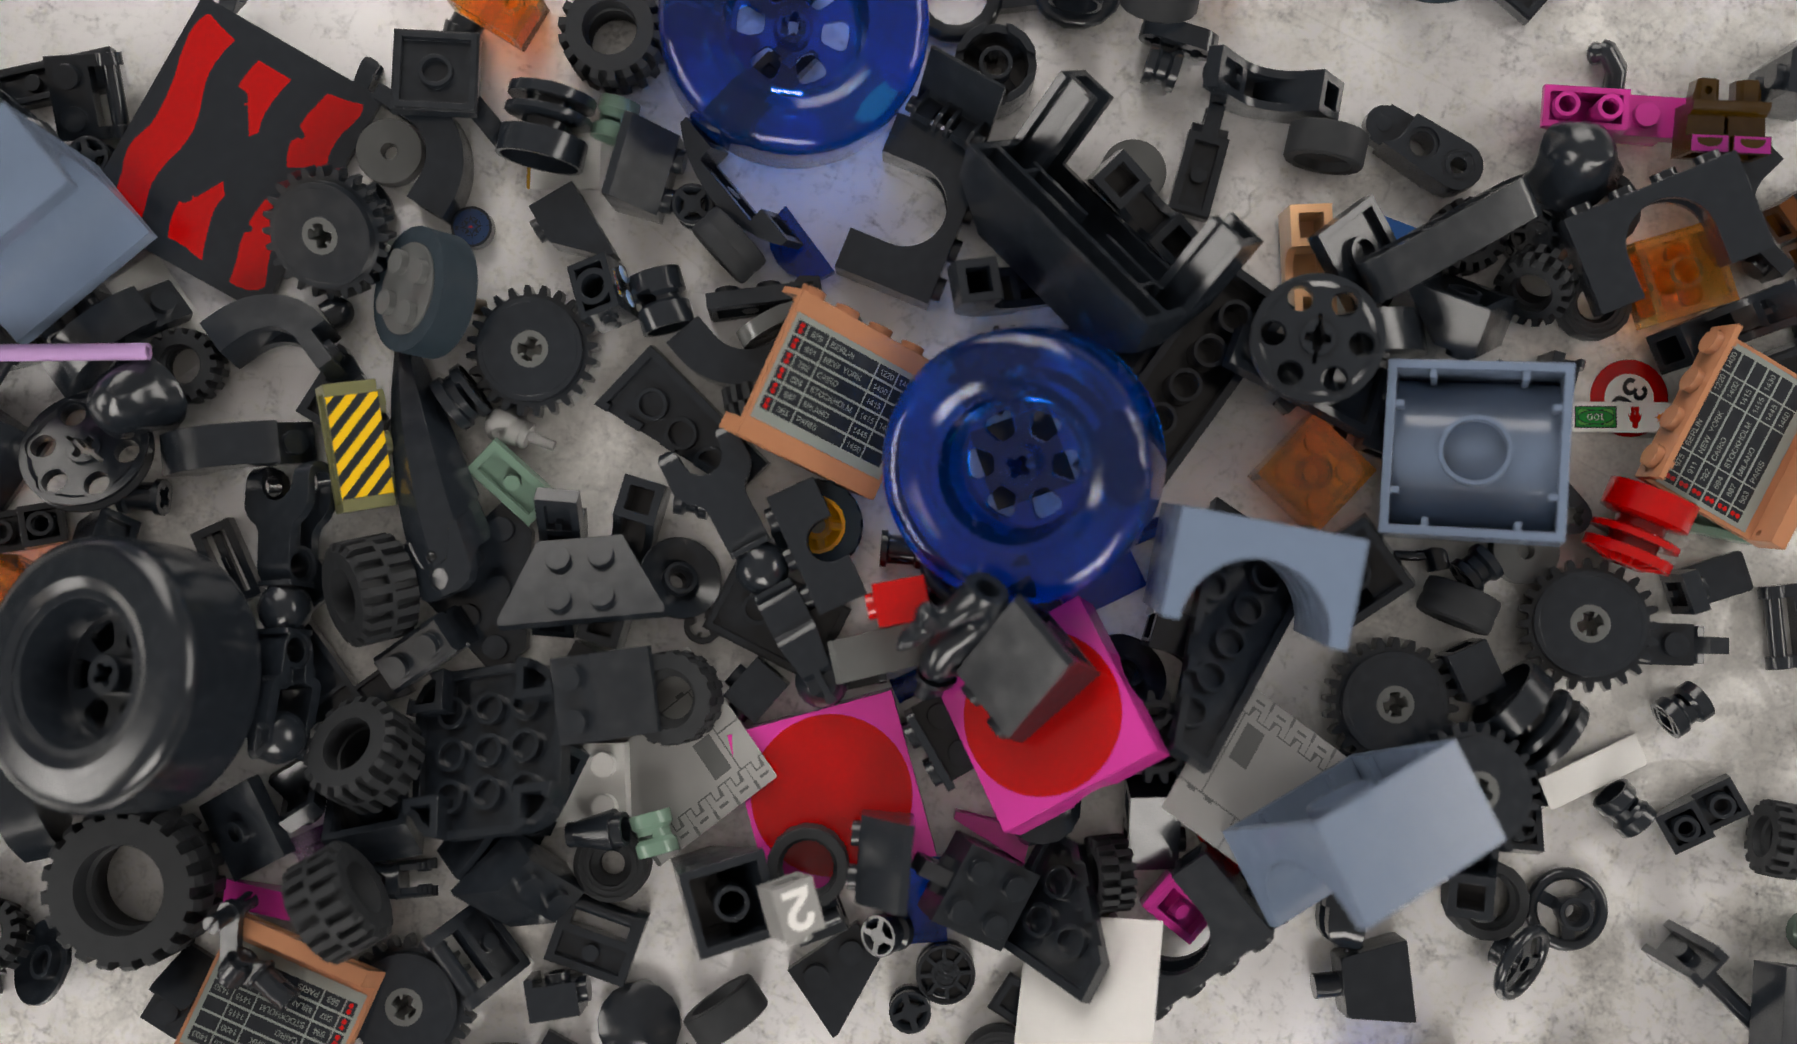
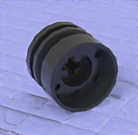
[495,77,597,176]
[1469,660,1590,773]

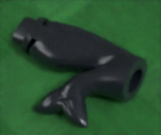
[896,572,1010,701]

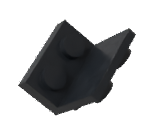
[901,697,974,792]

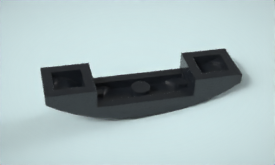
[680,117,804,250]

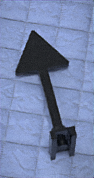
[1641,919,1751,1031]

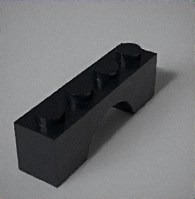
[575,474,672,649]

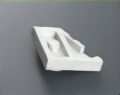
[555,741,632,828]

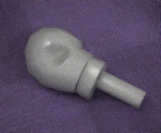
[484,405,557,451]

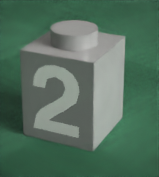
[756,872,826,946]

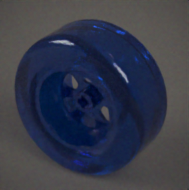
[658,0,930,169]
[882,325,1166,605]

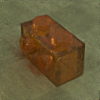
[447,0,550,52]

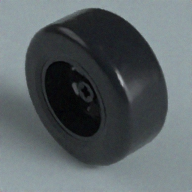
[0,535,262,815]

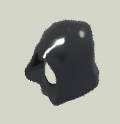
[1524,121,1624,212]
[86,356,188,439]

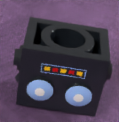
[567,252,638,334]

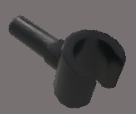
[1393,547,1450,572]

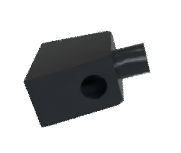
[1310,932,1416,1023]

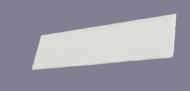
[1538,733,1648,811]

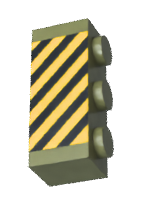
[315,379,397,514]

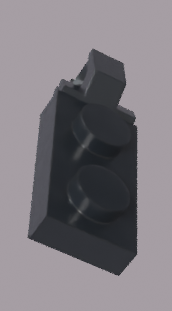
[1168,102,1230,223]
[705,275,822,322]
[1637,623,1729,666]

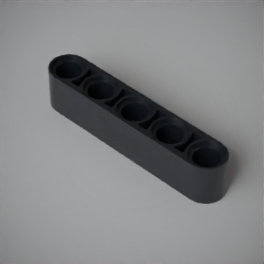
[1355,174,1542,303]

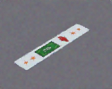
[1572,402,1673,433]

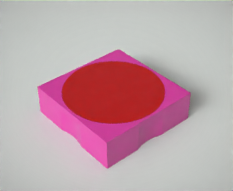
[941,595,1170,835]
[727,687,937,889]

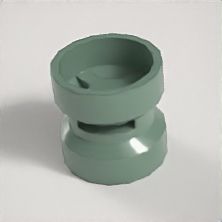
[590,93,641,146]
[628,807,680,860]

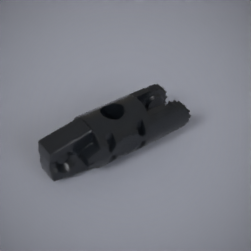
[372,857,439,900]

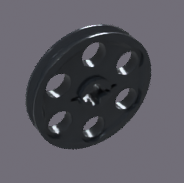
[1249,273,1386,406]
[18,392,155,513]

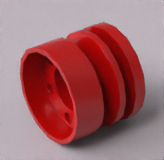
[1581,476,1700,577]

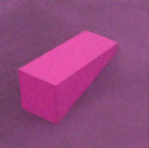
[953,808,1028,863]
[222,878,290,921]

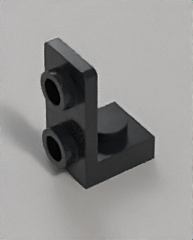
[1659,551,1754,615]

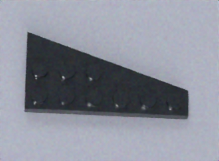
[1168,497,1294,774]

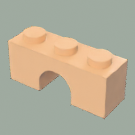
[1278,203,1338,338]

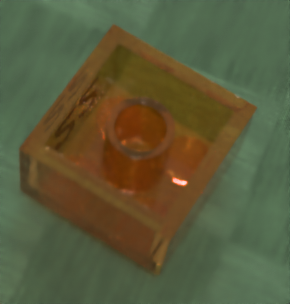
[1626,223,1740,331]
[1247,414,1377,531]

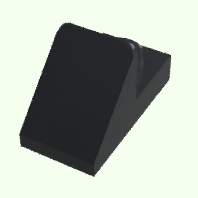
[140,943,216,1039]

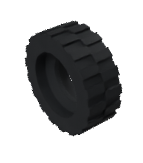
[642,650,724,746]

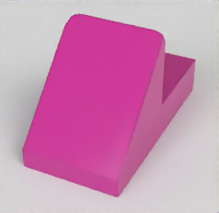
[1139,870,1208,945]

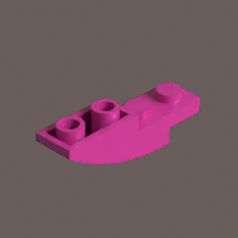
[1540,84,1686,147]

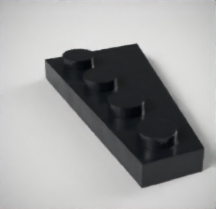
[1222,324,1389,439]
[594,345,770,488]

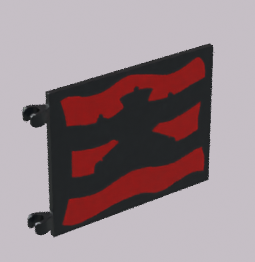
[103,0,384,300]

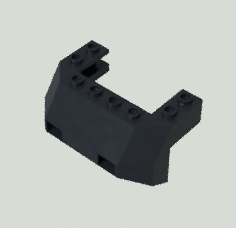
[959,70,1264,353]

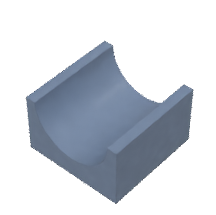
[0,102,157,344]
[1378,359,1576,547]
[1143,502,1369,651]
[1222,739,1507,930]

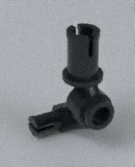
[203,891,301,1013]

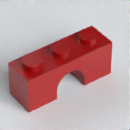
[865,574,931,628]

